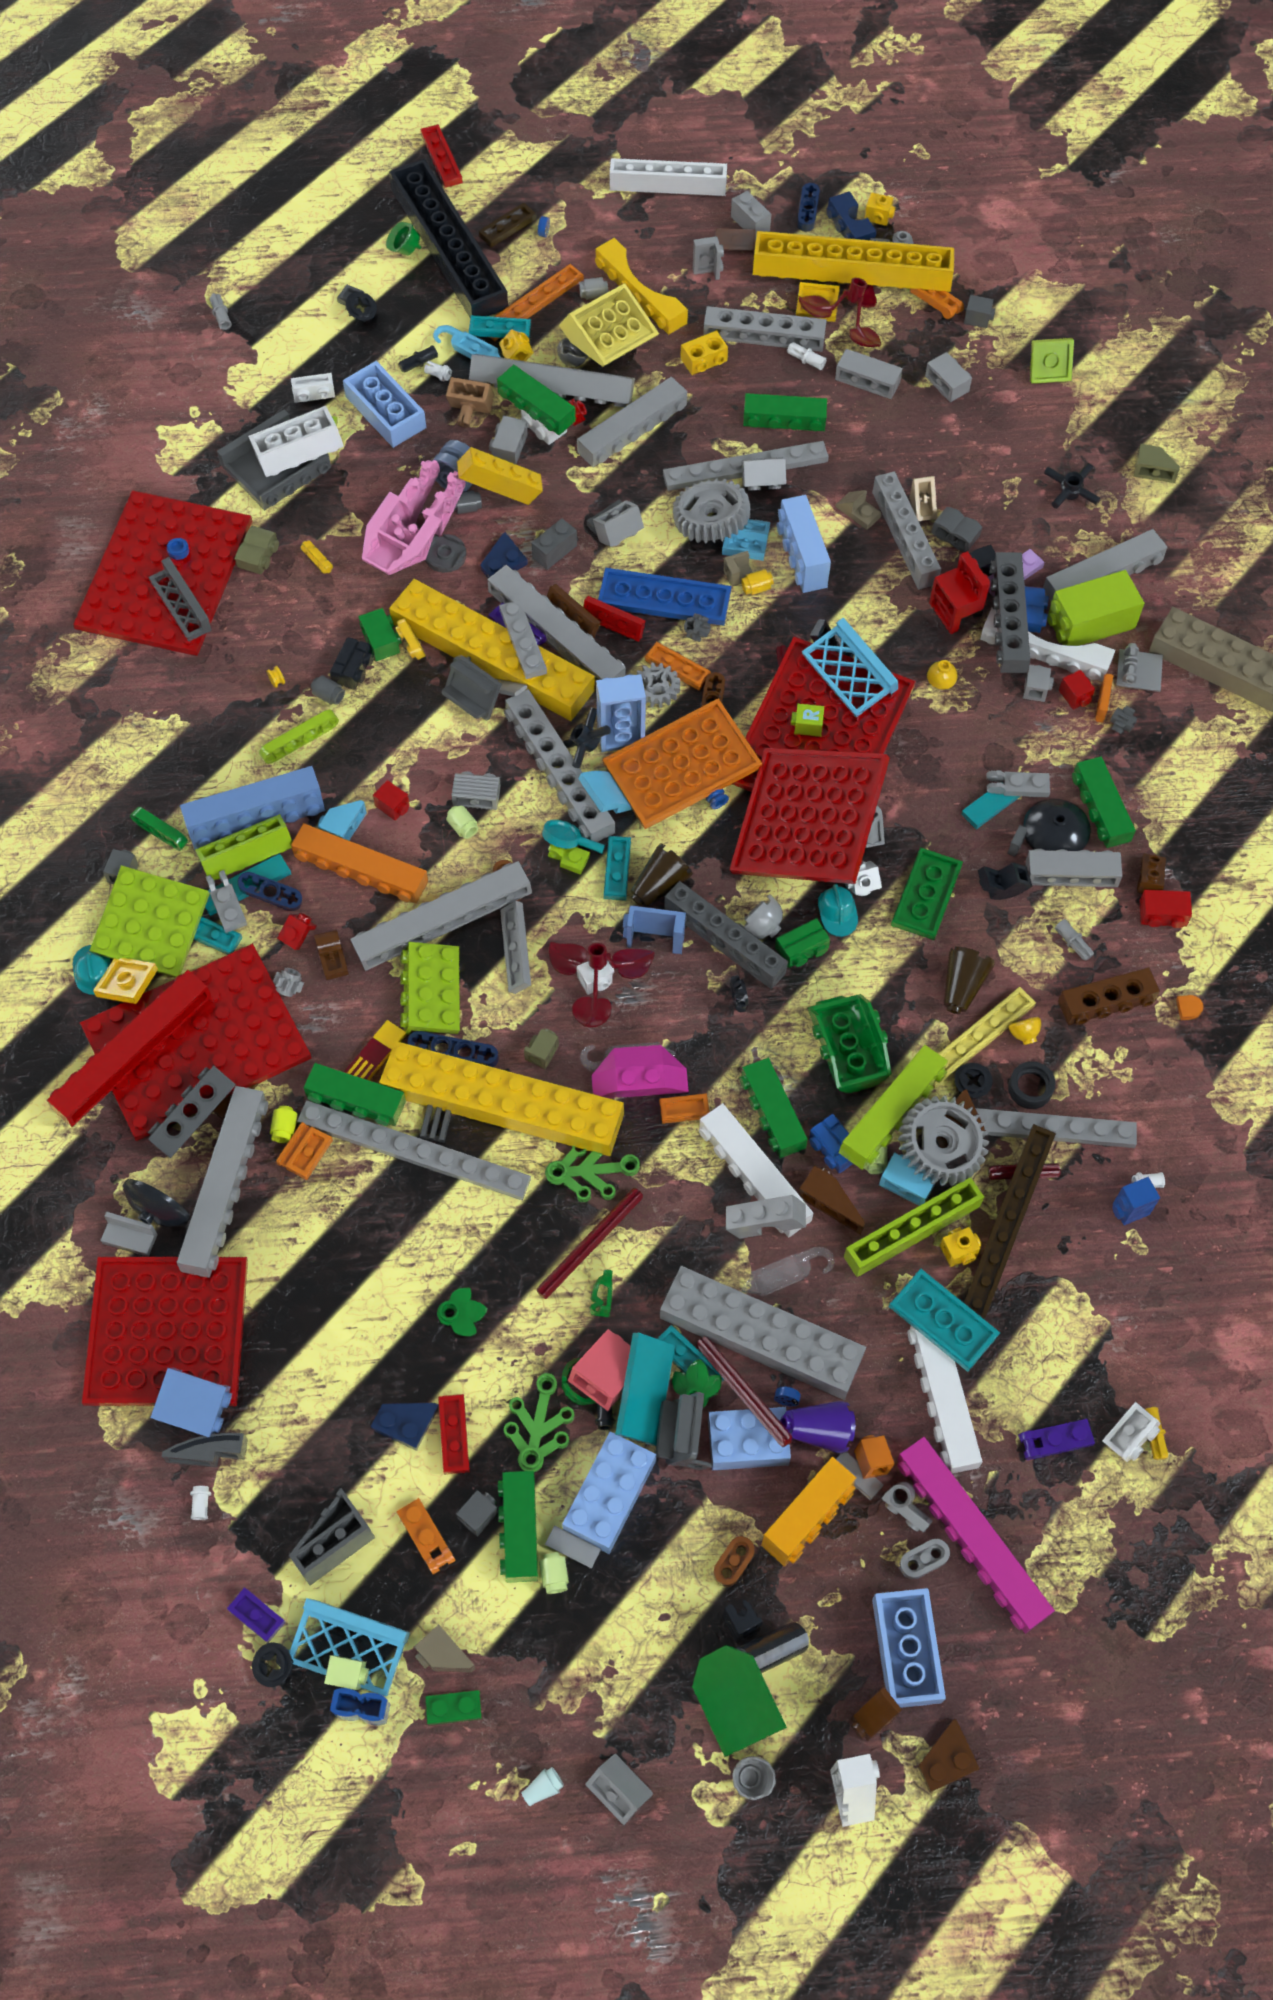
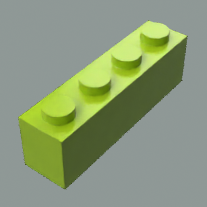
[195,814,292,880]

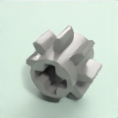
[273,968,304,997]

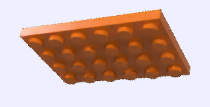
[602,698,762,829]

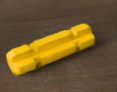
[301,540,333,574]

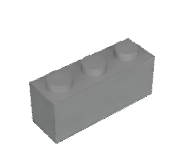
[835,349,903,399]

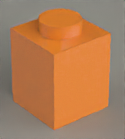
[854,1435,894,1479]

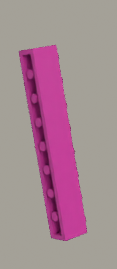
[897,1437,1055,1634]

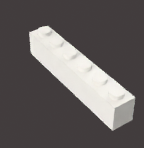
[610,158,727,196]
[699,1103,813,1238]
[908,1326,982,1474]

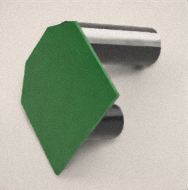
[692,1622,809,1757]

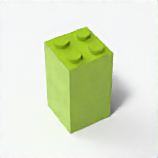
[1047,570,1144,646]

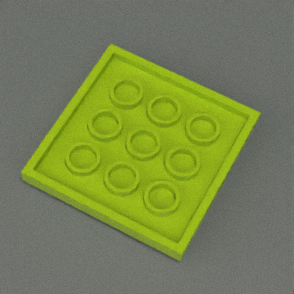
[90,865,210,978]

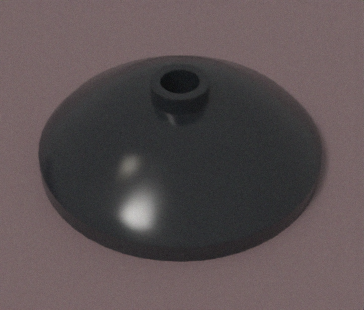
[1023,798,1091,851]
[122,1179,190,1227]

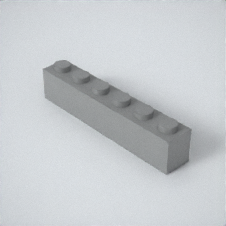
[577,377,687,467]
[1043,529,1167,601]

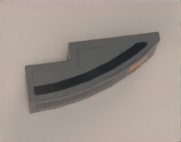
[162,1433,248,1468]

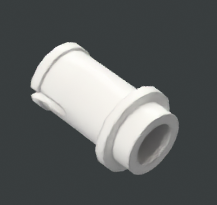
[424,361,452,381]
[1132,1172,1165,1188]
[190,1486,211,1520]

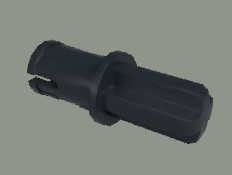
[399,345,438,373]

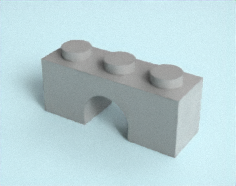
[726,1195,806,1239]

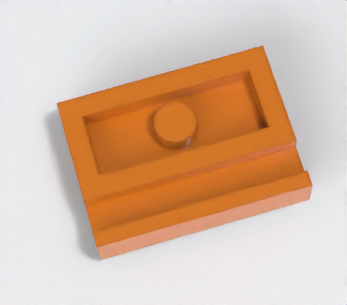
[276,1122,333,1180]

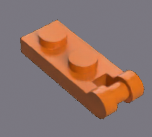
[910,288,964,319]
[396,1498,456,1574]

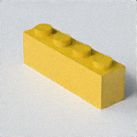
[457,447,543,505]

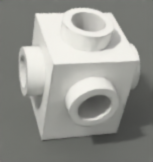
[845,861,882,896]

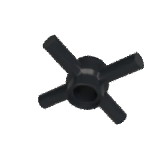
[1044,463,1101,509]
[563,708,611,768]

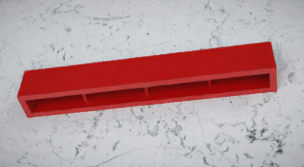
[47,970,212,1127]

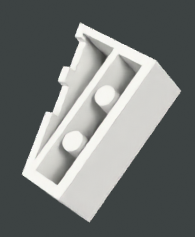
[830,1754,880,1827]

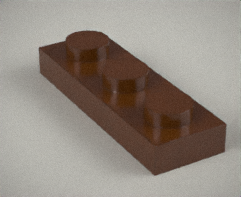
[546,584,600,638]

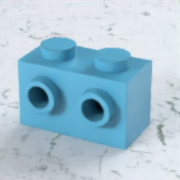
[879,1153,935,1206]

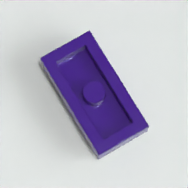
[227,1587,286,1643]

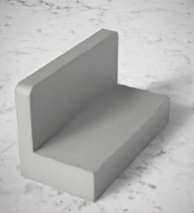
[101,1212,158,1257]
[585,1754,653,1825]

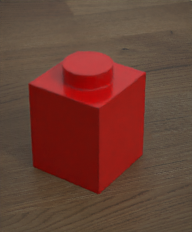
[1059,670,1095,710]
[373,780,410,821]

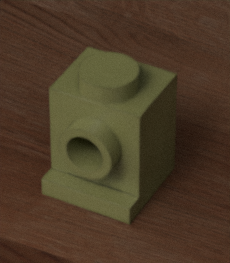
[524,1029,559,1069]

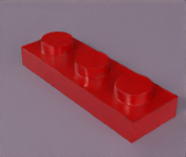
[583,596,645,642]
[438,1394,470,1475]

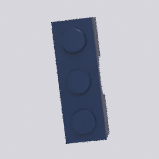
[826,191,876,240]

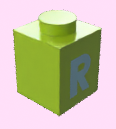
[791,704,824,737]

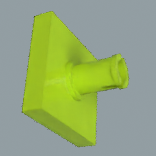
[1030,338,1074,383]

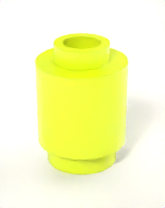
[270,1106,297,1143]

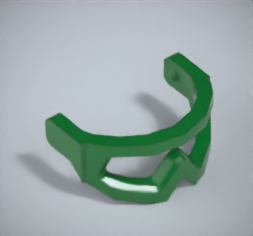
[589,1270,613,1317]
[562,1358,596,1406]

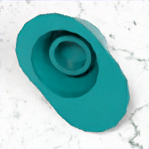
[818,884,858,937]
[72,945,111,995]

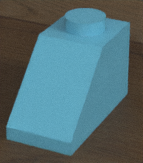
[318,800,367,841]

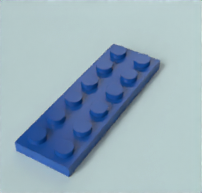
[598,567,732,626]

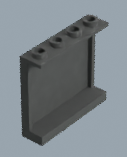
[217,409,331,511]

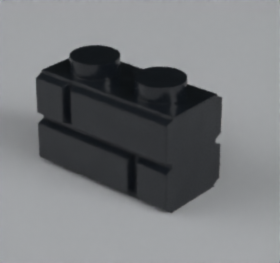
[330,637,374,690]

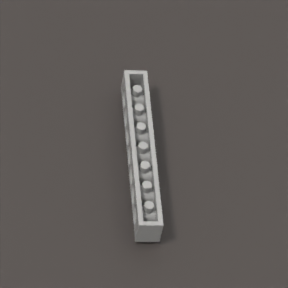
[504,689,615,842]

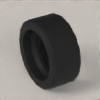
[1008,1061,1056,1109]

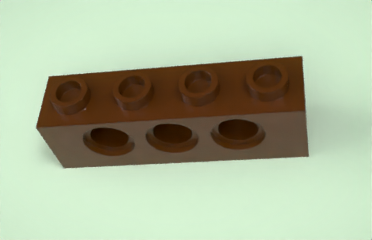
[1058,967,1160,1025]

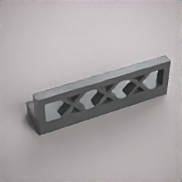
[149,557,212,642]

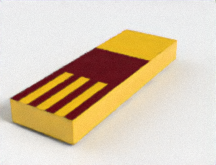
[344,1020,407,1080]

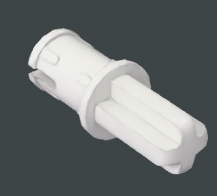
[787,343,827,370]

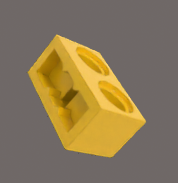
[681,330,728,375]

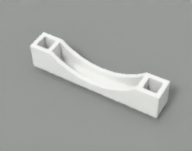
[980,608,1115,682]

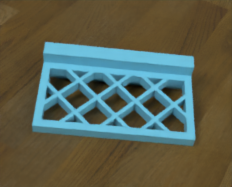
[802,618,898,717]
[290,1598,410,1696]

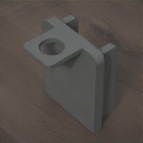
[441,655,502,721]
[655,1392,712,1470]

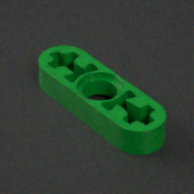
[130,807,188,851]

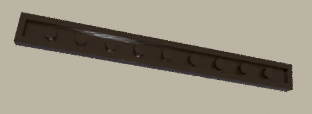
[964,1124,1056,1320]

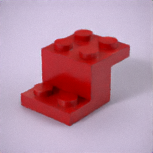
[929,551,990,634]

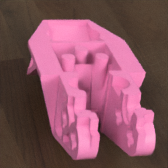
[362,460,466,575]

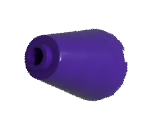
[780,1401,856,1454]

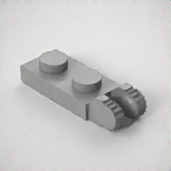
[986,770,1050,797]
[206,870,248,933]

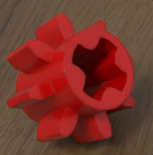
[568,399,587,426]

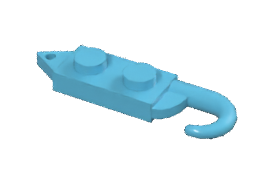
[433,325,500,359]

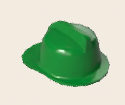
[386,222,421,256]

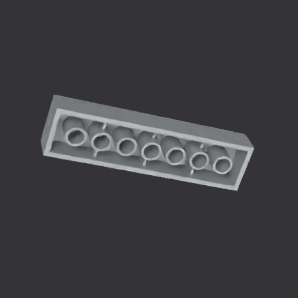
[660,1266,866,1400]

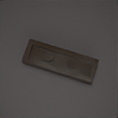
[479,203,537,248]

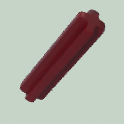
[988,1163,1061,1180]

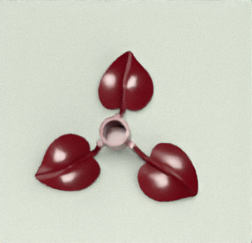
[798,278,881,347]
[549,942,655,1028]

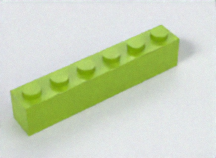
[839,1045,948,1170]
[844,1178,984,1277]

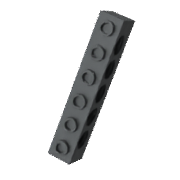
[990,552,1030,673]
[664,881,788,989]

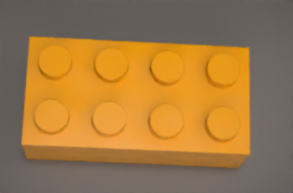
[761,1456,857,1567]

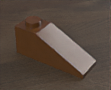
[798,1166,865,1235]
[851,1687,902,1741]

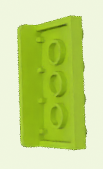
[400,942,460,1035]

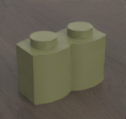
[235,526,279,575]

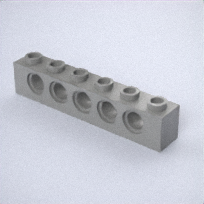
[703,306,827,352]
[873,471,941,590]

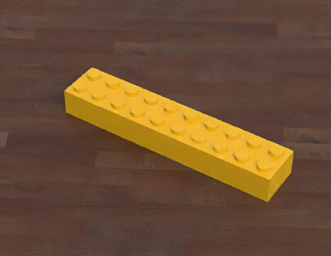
[753,231,954,292]
[389,579,595,721]
[379,1041,624,1156]

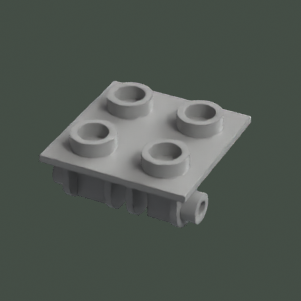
[1116,643,1163,692]

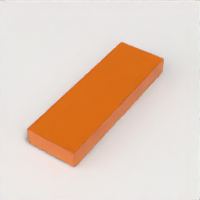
[645,642,711,691]

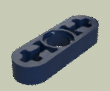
[797,183,820,232]
[238,872,302,911]

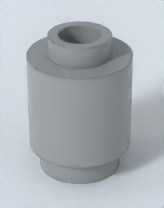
[579,277,608,300]

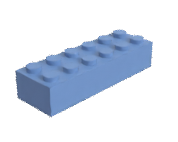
[180,766,325,850]

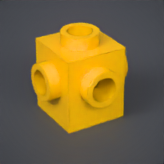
[864,192,896,226]
[499,329,534,361]
[940,1227,981,1267]

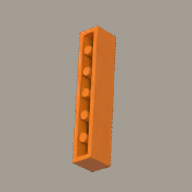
[291,823,428,904]

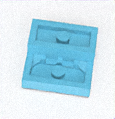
[722,519,771,561]
[578,771,632,814]

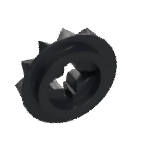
[345,291,377,323]
[730,975,748,1013]
[954,1063,993,1099]
[252,1642,294,1687]

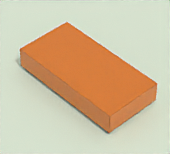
[1095,673,1113,723]
[659,1093,710,1124]

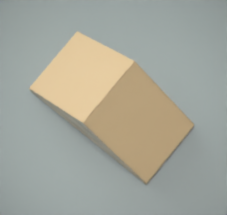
[909,476,937,521]

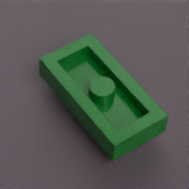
[425,1690,482,1726]

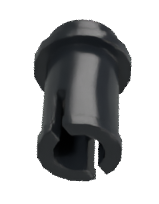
[595,1403,615,1430]

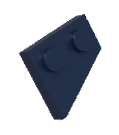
[480,532,528,578]
[371,1403,439,1451]

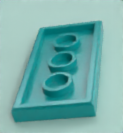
[888,1268,1000,1372]
[615,1333,675,1446]

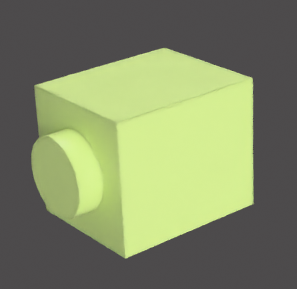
[324,1655,369,1690]

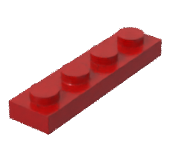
[420,124,463,188]

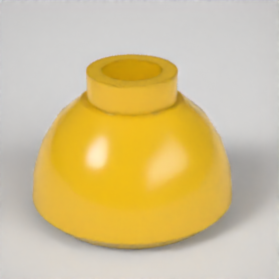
[927,660,957,689]
[1008,1017,1041,1045]

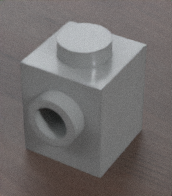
[1023,665,1054,702]

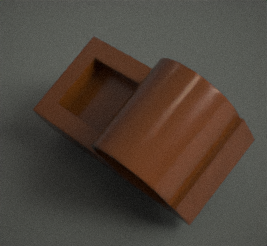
[1137,853,1166,894]
[314,929,349,981]

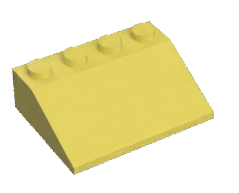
[559,283,659,367]

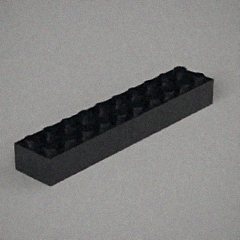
[389,159,508,317]

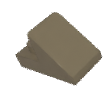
[835,490,881,530]

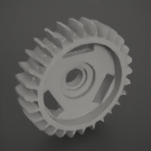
[673,478,751,543]
[898,1095,989,1186]

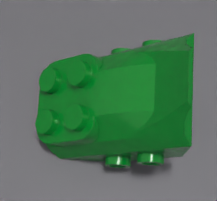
[807,994,892,1093]

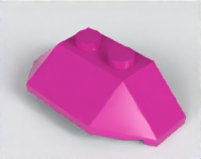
[592,1045,689,1098]

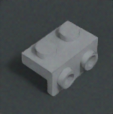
[693,236,724,280]

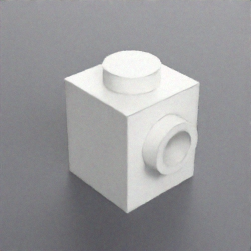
[577,961,614,995]

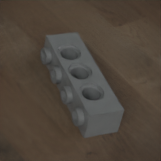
[148,1066,236,1158]

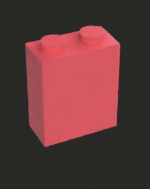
[568,1329,631,1411]

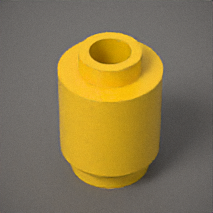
[741,569,774,596]

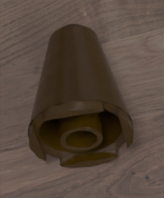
[631,843,693,907]
[944,946,995,1015]

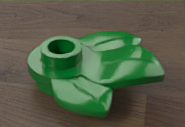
[437,1288,487,1337]
[672,1359,722,1408]

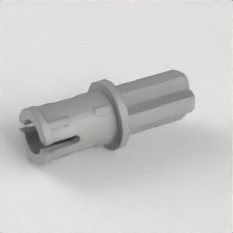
[209,293,232,330]
[1054,919,1094,961]

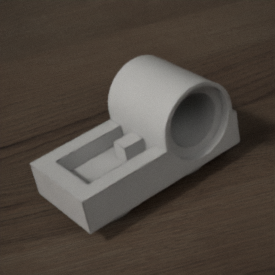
[882,1482,933,1532]

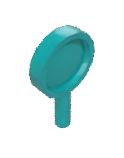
[542,820,605,853]

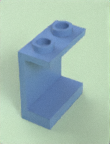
[623,906,686,954]
[150,1368,232,1437]

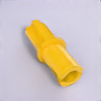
[1145,1407,1168,1460]

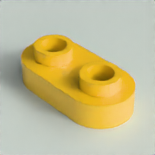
[395,617,426,660]

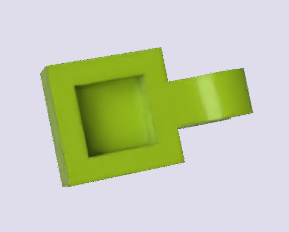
[548,844,590,875]

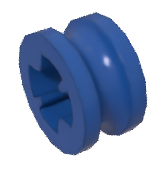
[706,789,729,809]

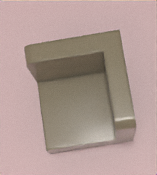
[723,551,753,586]

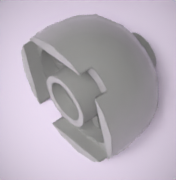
[739,894,783,939]

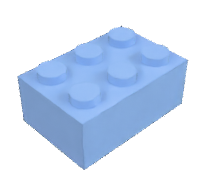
[708,1407,791,1470]

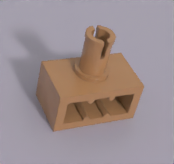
[446,377,495,428]

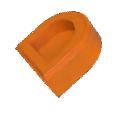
[1176,995,1203,1021]

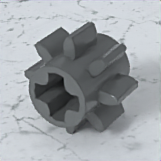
[684,613,711,642]
[1110,706,1138,734]

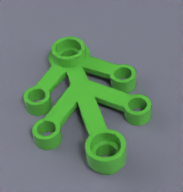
[545,1146,640,1202]
[504,1373,574,1472]

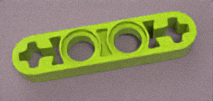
[259,709,339,764]

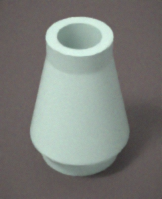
[521,1767,564,1806]

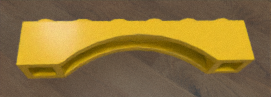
[595,238,688,335]

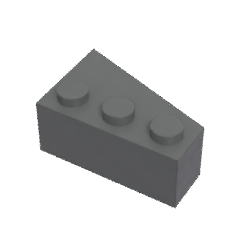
[289,1488,375,1586]

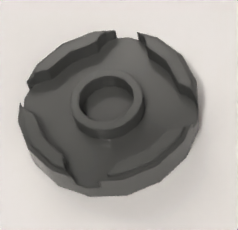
[425,534,466,573]

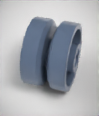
[432,440,472,492]

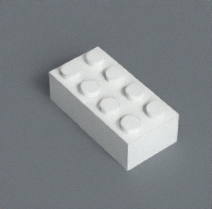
[248,406,344,477]

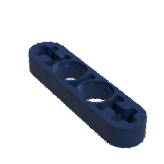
[408,1031,499,1067]

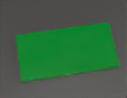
[891,847,963,940]

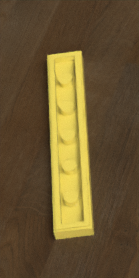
[932,987,1036,1089]

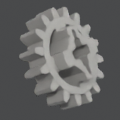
[637,663,680,708]

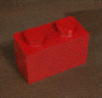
[1139,890,1192,928]

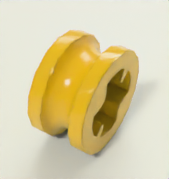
[266,666,285,688]

